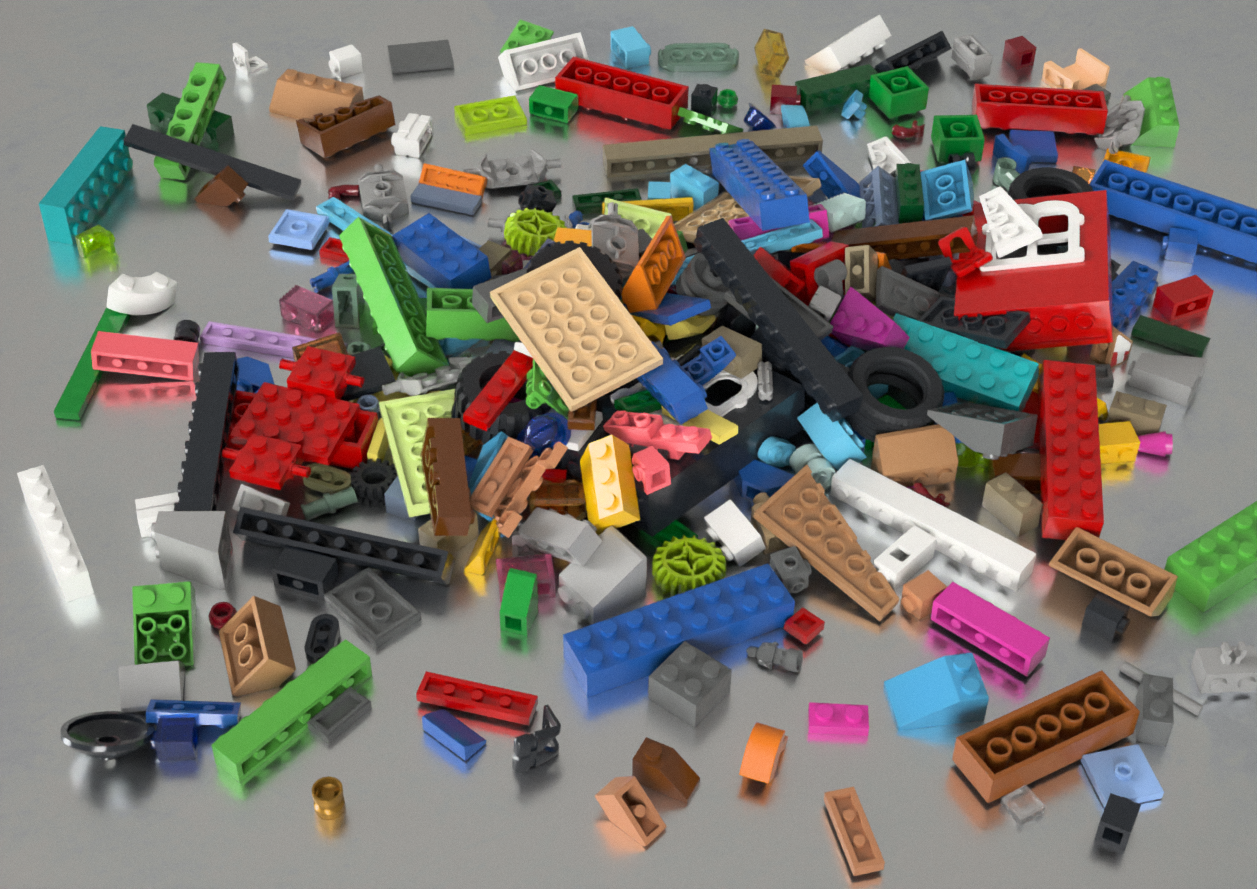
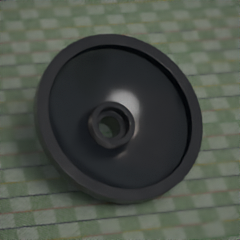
[60,711,155,760]

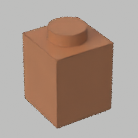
[900,570,947,621]

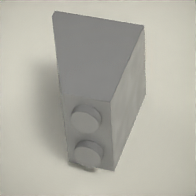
[151,511,233,590]
[558,526,647,625]

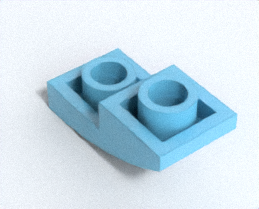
[781,105,810,128]

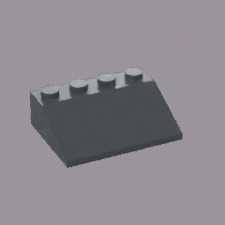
[927,401,1038,460]

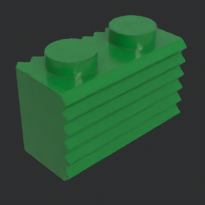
[529,85,578,124]

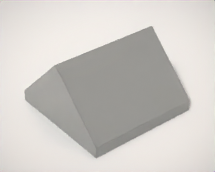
[118,661,185,713]

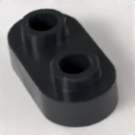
[304,614,340,664]

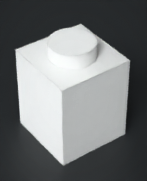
[328,44,363,79]

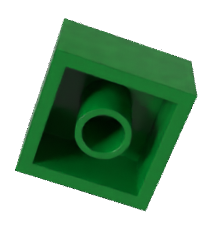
[869,66,929,119]
[931,115,985,163]

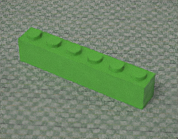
[212,639,372,783]

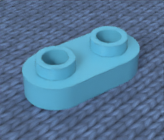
[758,436,796,467]

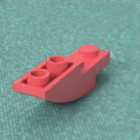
[603,410,712,460]

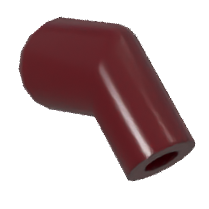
[327,185,360,200]

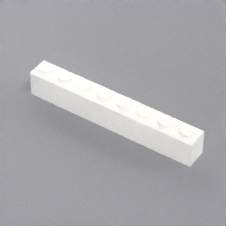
[830,459,1036,592]

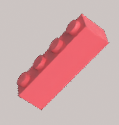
[91,331,199,381]

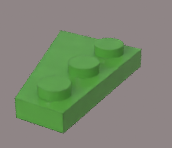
[677,107,744,134]

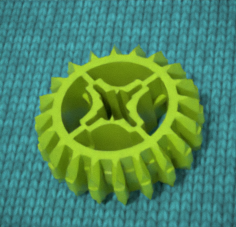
[504,208,567,257]
[652,534,726,596]

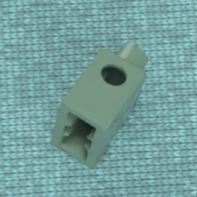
[332,274,365,328]

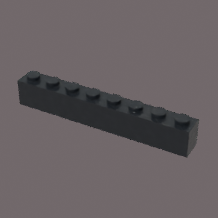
[174,352,240,511]
[233,507,456,585]

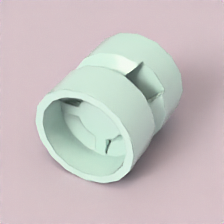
[789,444,836,490]

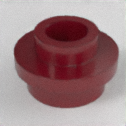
[208,602,237,628]

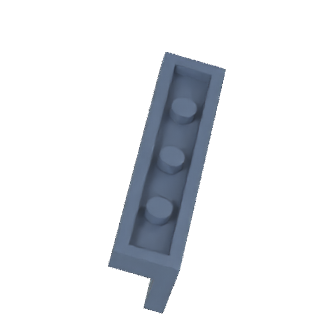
[859,166,899,228]

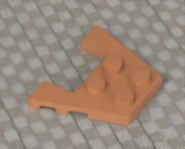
[494,441,568,538]

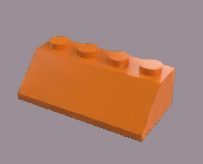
[621,215,686,313]

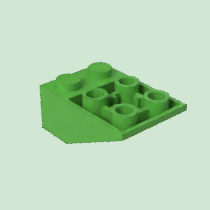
[132,581,196,667]

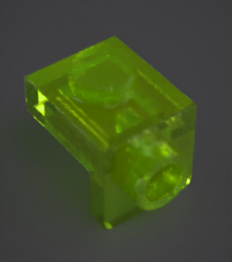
[75,224,116,259]

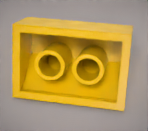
[580,435,640,535]

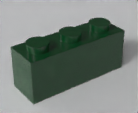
[895,163,924,224]

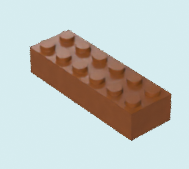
[952,670,1140,803]

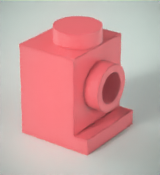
[632,446,671,495]

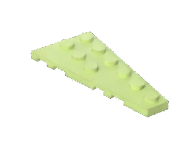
[379,389,456,517]

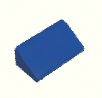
[422,709,487,761]

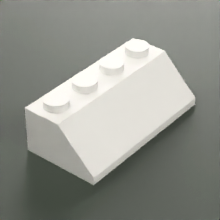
[805,14,892,74]
[498,32,589,92]

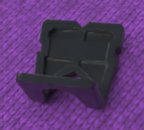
[512,705,561,773]

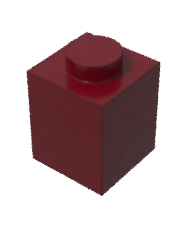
[1003,36,1037,70]
[770,85,801,115]

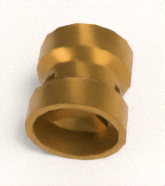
[312,776,345,820]

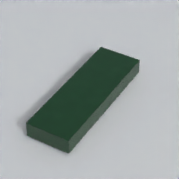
[572,188,642,214]
[1131,315,1211,358]

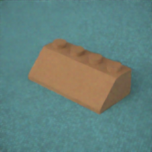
[269,69,364,121]
[1049,527,1178,617]

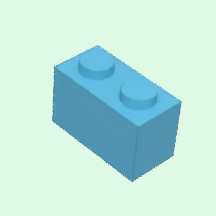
[611,26,651,69]
[670,164,719,210]

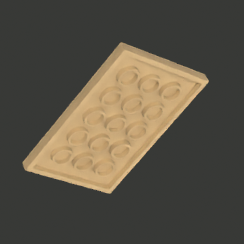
[674,176,821,244]
[490,247,663,412]

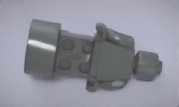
[746,641,803,673]

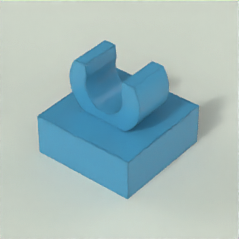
[841,90,867,119]

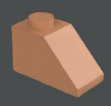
[595,776,667,846]

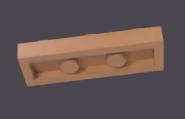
[470,437,533,518]
[824,786,885,876]

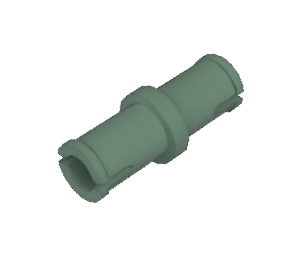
[301,486,358,521]

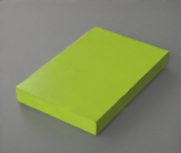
[454,95,527,136]

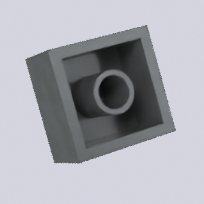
[648,641,732,728]

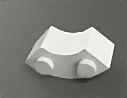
[107,272,178,315]

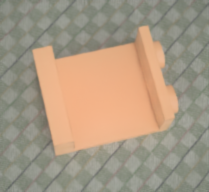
[1041,48,1110,90]

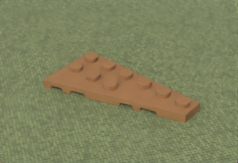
[753,465,899,621]

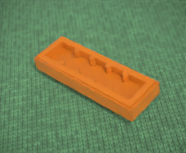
[419,163,488,199]

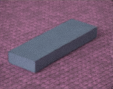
[410,183,482,215]

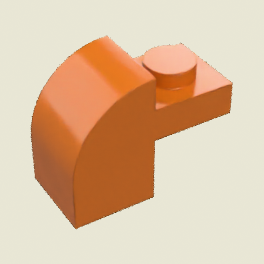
[739,722,788,783]

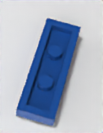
[146,699,241,728]

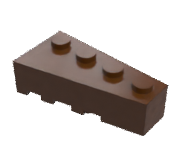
[296,95,396,158]
[420,418,475,536]

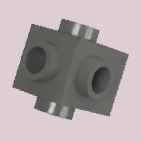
[770,546,812,593]

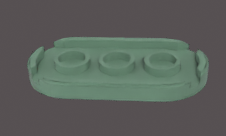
[658,43,739,72]

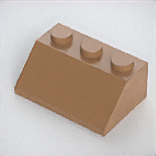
[871,424,958,487]
[219,596,296,697]

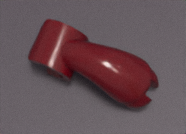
[891,120,925,139]
[910,483,951,508]

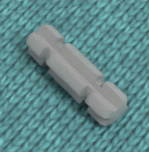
[757,361,773,401]

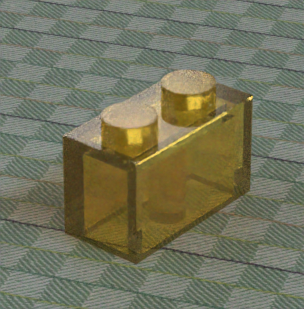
[754,29,789,78]

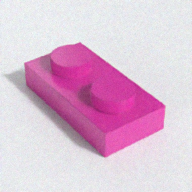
[808,702,869,736]

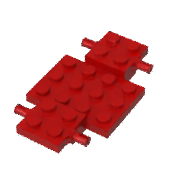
[222,346,364,490]

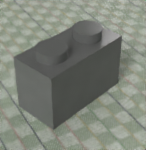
[1136,674,1174,746]

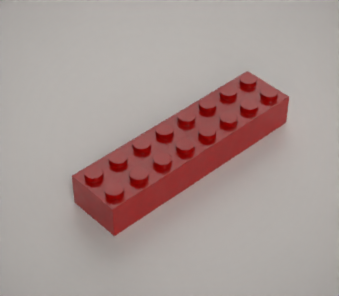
[1038,360,1104,540]

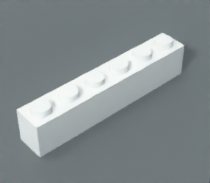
[17,465,94,603]

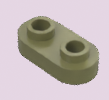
[303,463,351,495]

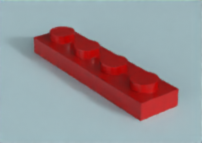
[463,350,533,431]
[416,671,538,726]

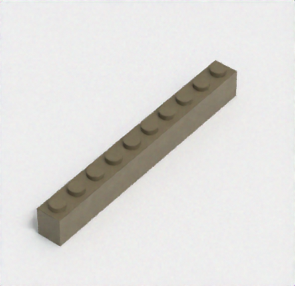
[603,126,823,178]

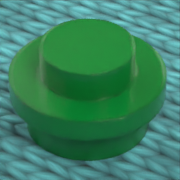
[717,89,738,108]

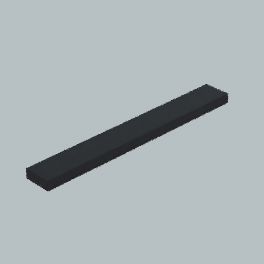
[123,124,301,201]

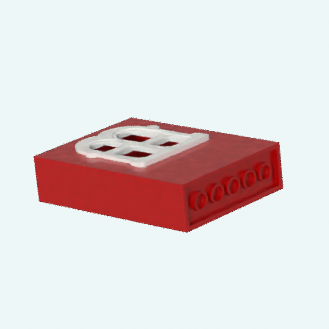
[954,190,1113,352]

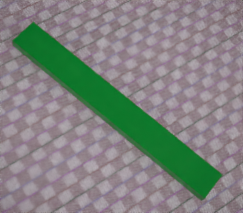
[54,307,131,420]

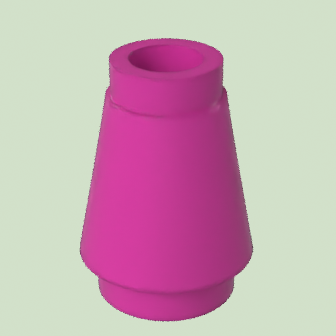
[1138,431,1173,457]

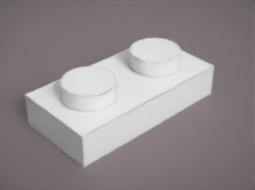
[232,484,290,516]

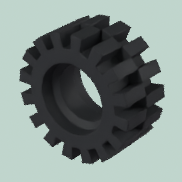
[351,458,398,507]

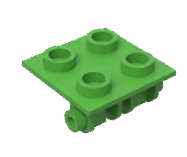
[500,19,554,53]
[526,359,569,421]

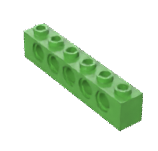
[154,62,227,180]

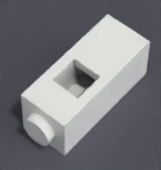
[874,525,937,592]

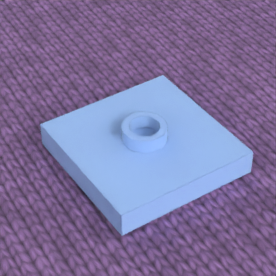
[268,209,329,250]
[1081,744,1164,809]

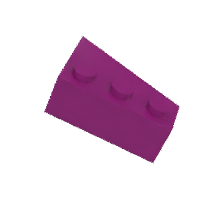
[830,286,910,351]

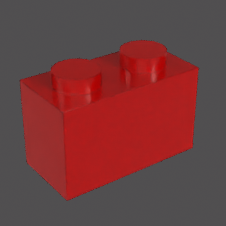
[1153,275,1214,322]

